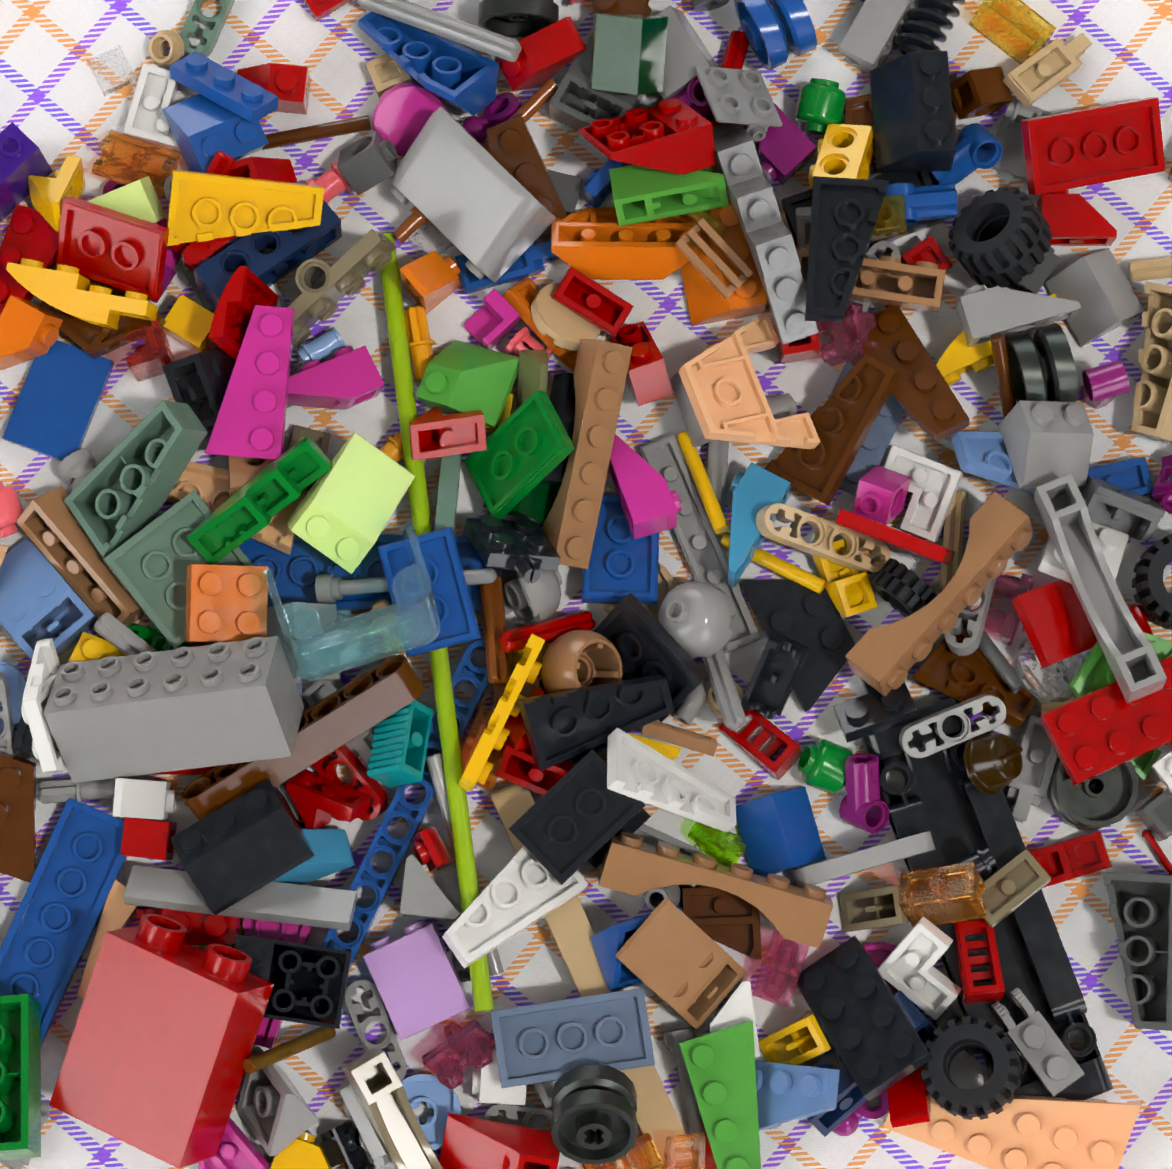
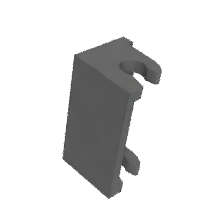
[1081,475,1166,542]

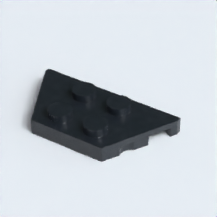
[740,580,855,713]

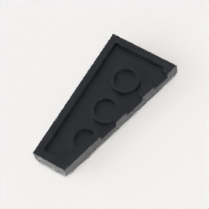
[805,176,889,323]
[517,674,675,771]

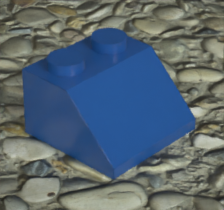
[162,94,269,173]

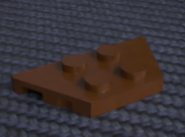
[40,268,166,359]

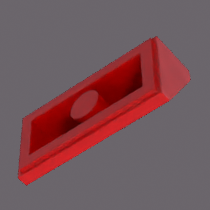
[552,266,634,338]

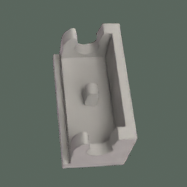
[838,0,910,73]

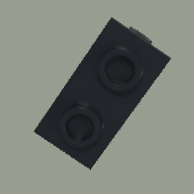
[320,1120,375,1169]

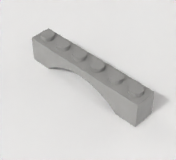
[1033,473,1167,703]

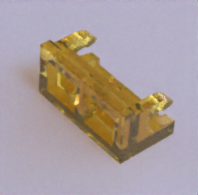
[969,0,1056,65]

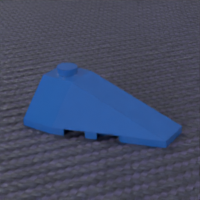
[358,11,499,116]

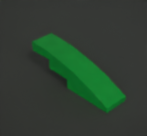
[187,436,332,565]

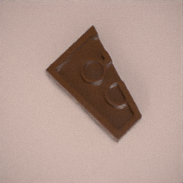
[0,751,36,883]

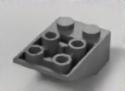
[549,33,644,132]

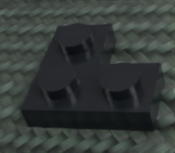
[833,678,919,743]

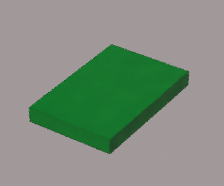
[464,389,575,520]

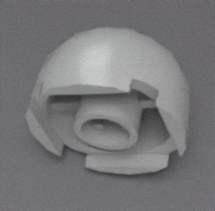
[492,567,562,627]
[658,581,735,658]

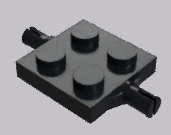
[464,511,561,583]

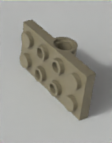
[287,229,397,347]

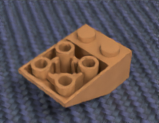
[615,897,747,1030]

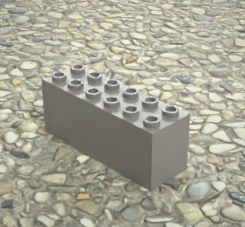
[43,636,304,783]

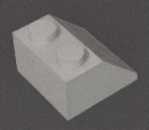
[998,400,1094,490]

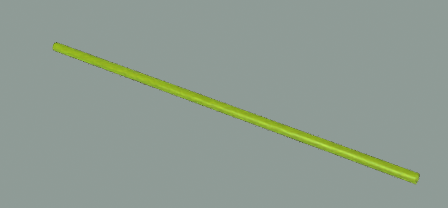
[380,233,494,1012]

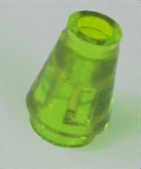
[688,822,746,867]

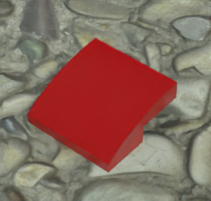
[209,266,278,361]

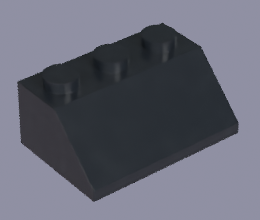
[869,51,956,173]
[170,779,315,915]

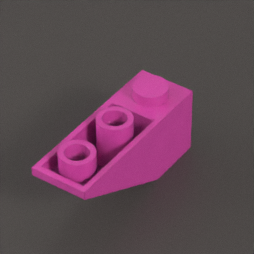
[287,346,385,410]

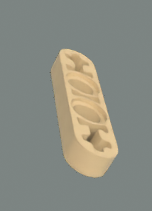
[756,503,891,574]

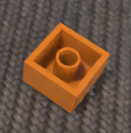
[185,564,268,643]

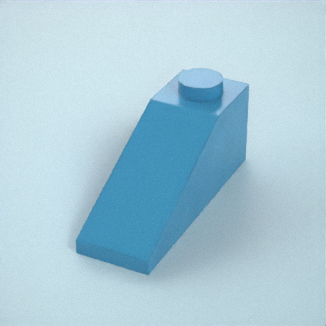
[728,462,791,587]

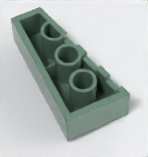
[64,400,208,558]

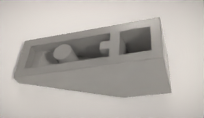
[955,285,1081,347]

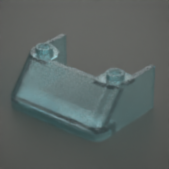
[263,525,440,681]

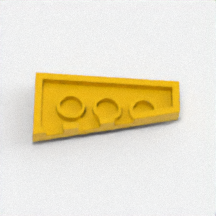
[167,170,324,246]

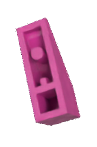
[608,434,682,540]

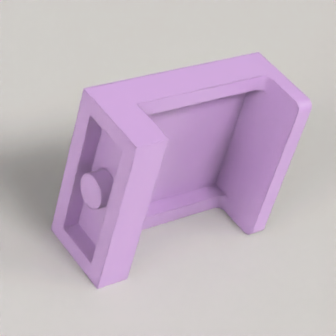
[363,920,474,1040]

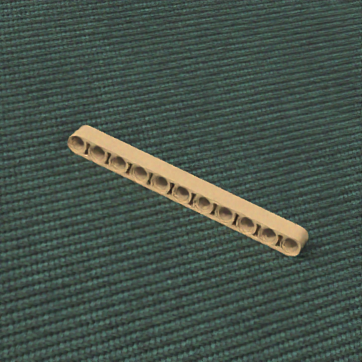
[489,783,696,1169]

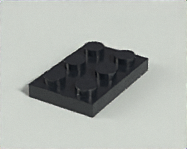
[593,593,708,722]
[509,749,646,885]

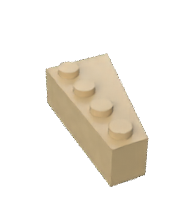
[1131,281,1172,443]

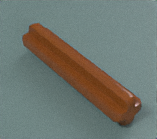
[480,576,510,684]

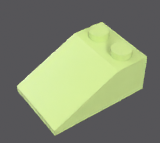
[286,431,415,574]

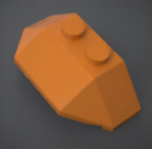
[551,207,701,280]

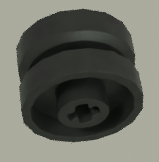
[478,0,559,38]
[1005,323,1079,404]
[1047,760,1139,830]
[551,1064,637,1165]

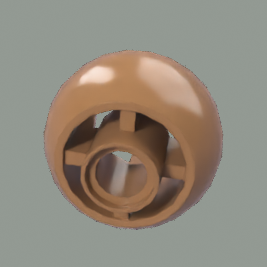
[541,630,623,694]

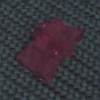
[816,302,876,366]
[984,573,1034,646]
[752,930,810,1008]
[422,1019,496,1089]

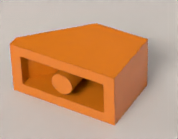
[400,250,461,314]
[0,295,63,370]

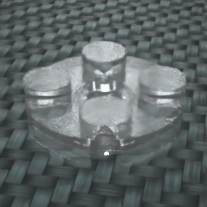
[1012,637,1088,705]

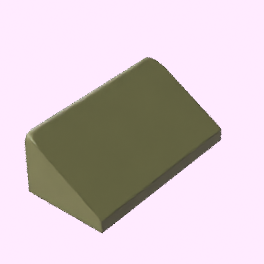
[517,349,548,409]

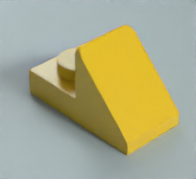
[27,155,86,232]

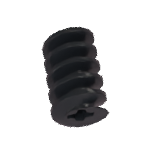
[894,0,965,55]

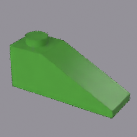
[609,165,729,226]

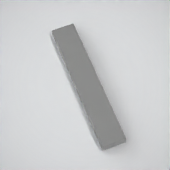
[639,433,760,654]
[124,865,358,931]

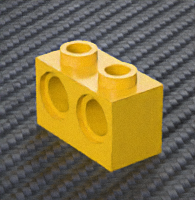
[808,124,875,187]

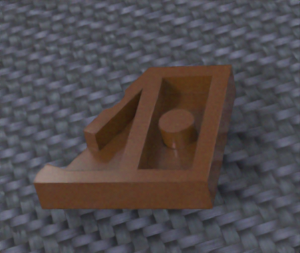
[682,887,762,960]

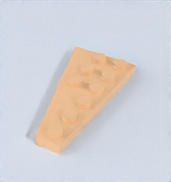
[884,1095,1142,1169]

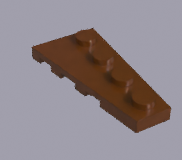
[831,306,969,442]
[764,354,901,505]

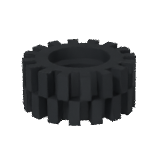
[870,558,938,617]

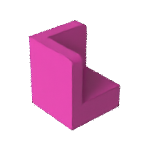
[464,288,520,350]

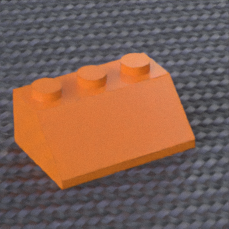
[680,199,767,327]

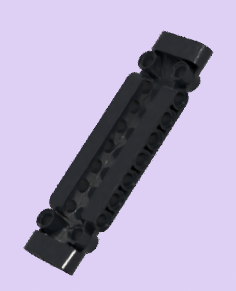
[862,697,1113,1101]

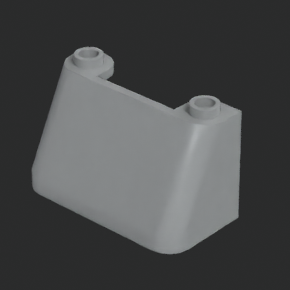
[389,106,556,282]

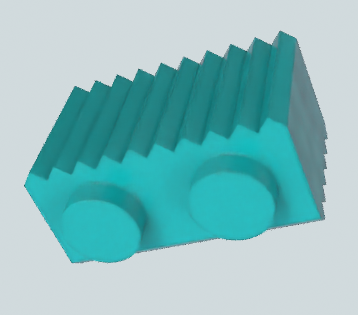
[366,700,433,788]

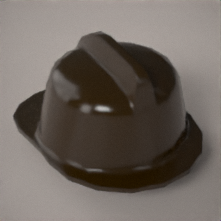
[964,730,1023,795]

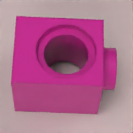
[852,465,911,525]

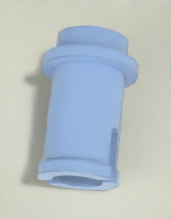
[296,327,346,365]

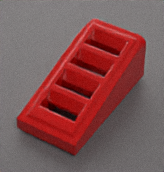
[719,709,802,780]
[953,919,1005,1004]

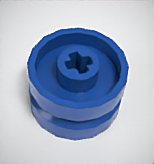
[734,0,817,70]

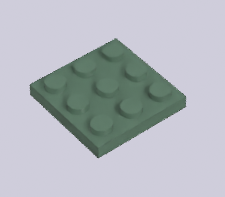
[103,490,254,650]

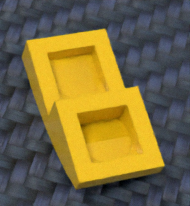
[812,539,878,618]

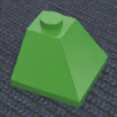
[416,340,519,429]

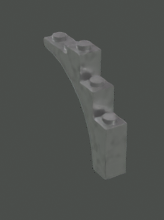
[712,123,819,345]

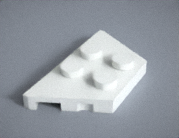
[21,638,70,776]

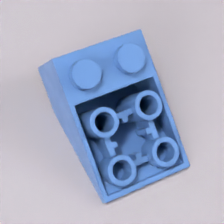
[0,536,98,660]

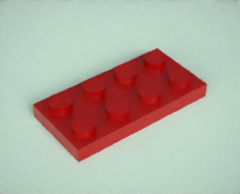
[1021,97,1165,195]
[1039,656,1172,786]

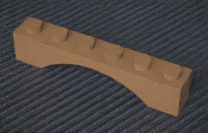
[542,339,633,570]
[845,491,1033,696]
[598,832,833,948]

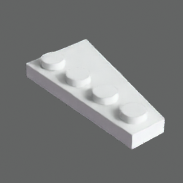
[607,728,736,833]
[442,846,588,969]

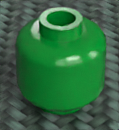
[795,78,846,135]
[798,739,853,794]

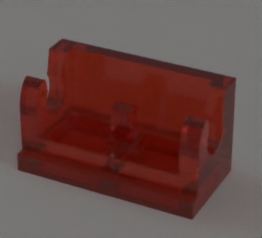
[124,320,174,382]

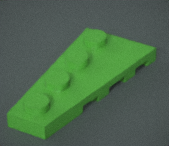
[678,1020,761,1169]

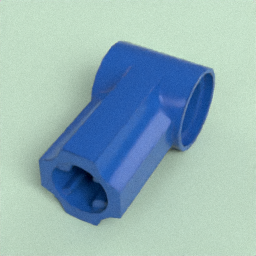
[929,123,1003,185]
[883,183,958,227]

